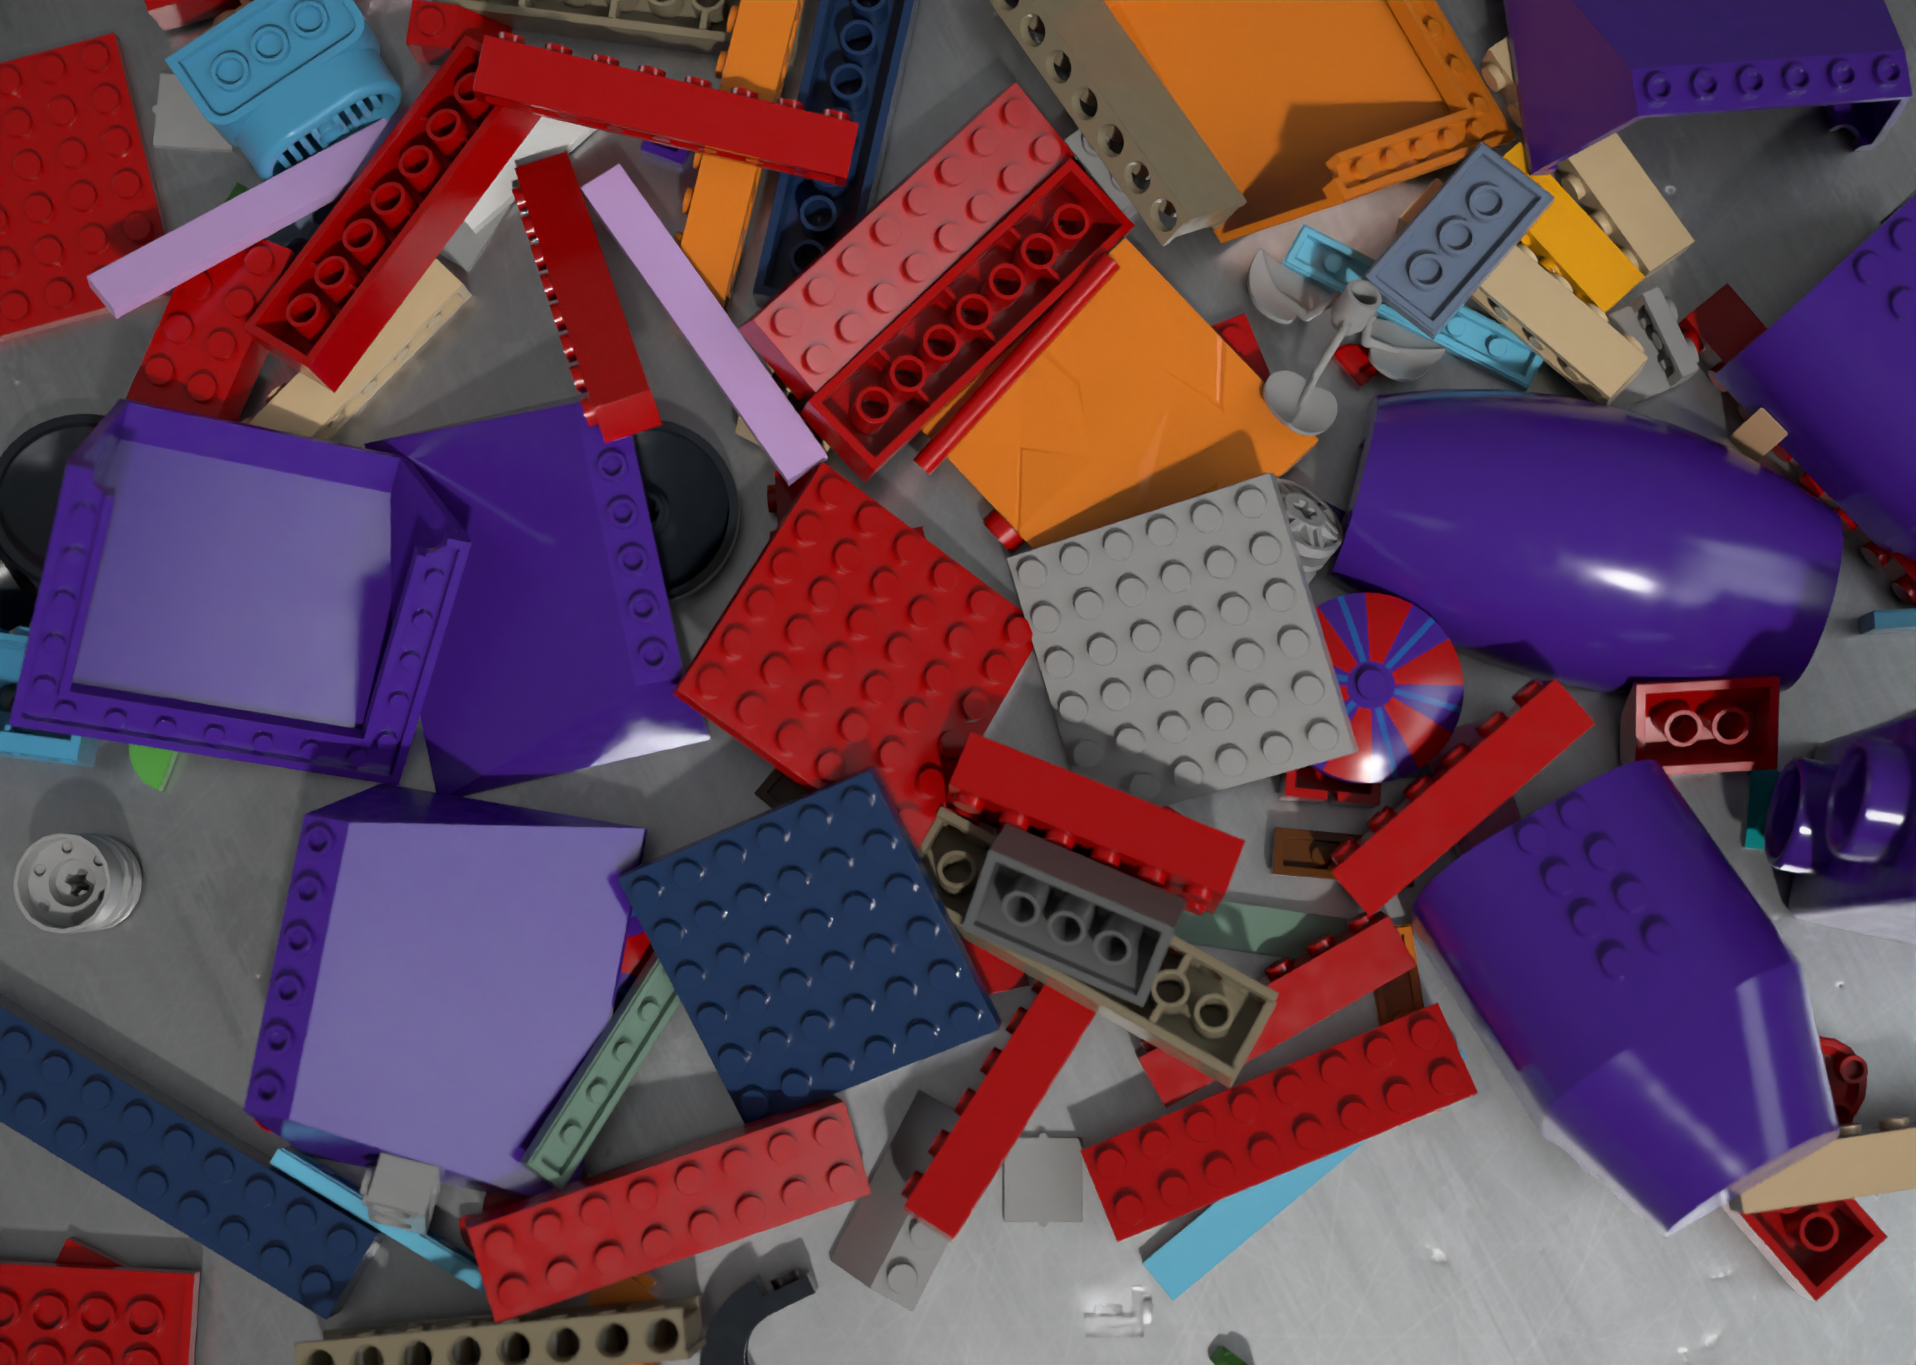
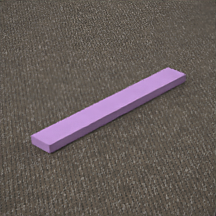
[87,106,409,319]
[580,164,828,486]

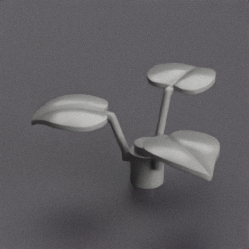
[1247,248,1446,436]

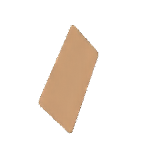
[1728,408,1788,462]

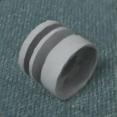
[1276,478,1343,584]
[13,833,142,934]

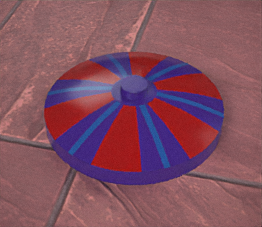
[1310,592,1464,784]

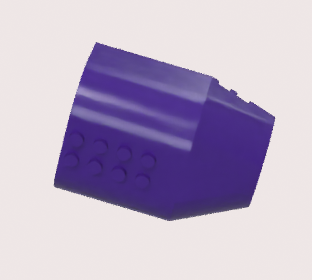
[1713,190,1916,562]
[1412,759,1840,1238]

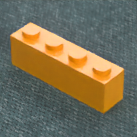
[1502,142,1645,314]

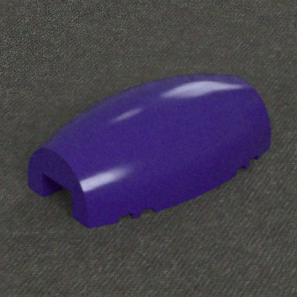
[1326,389,1843,696]

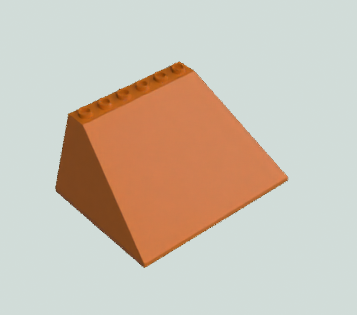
[1103,0,1517,243]

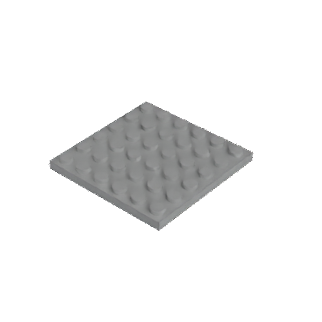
[1007,473,1359,807]

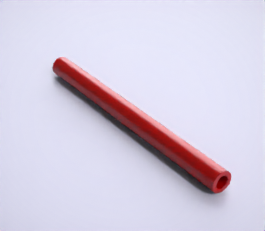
[913,252,1120,476]

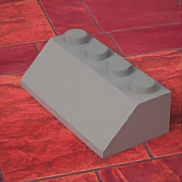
[830,1090,960,1311]

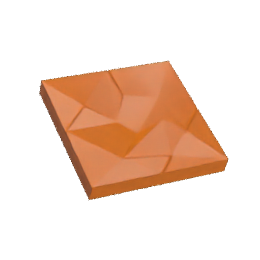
[922,238,1319,549]

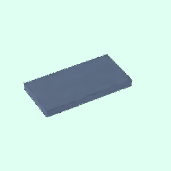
[1361,142,1555,340]

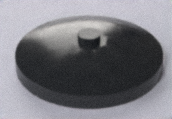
[0,414,105,583]
[632,420,740,603]

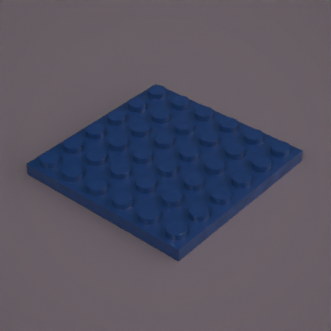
[617,765,1002,1124]

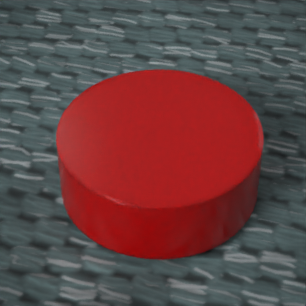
[982,508,1026,553]

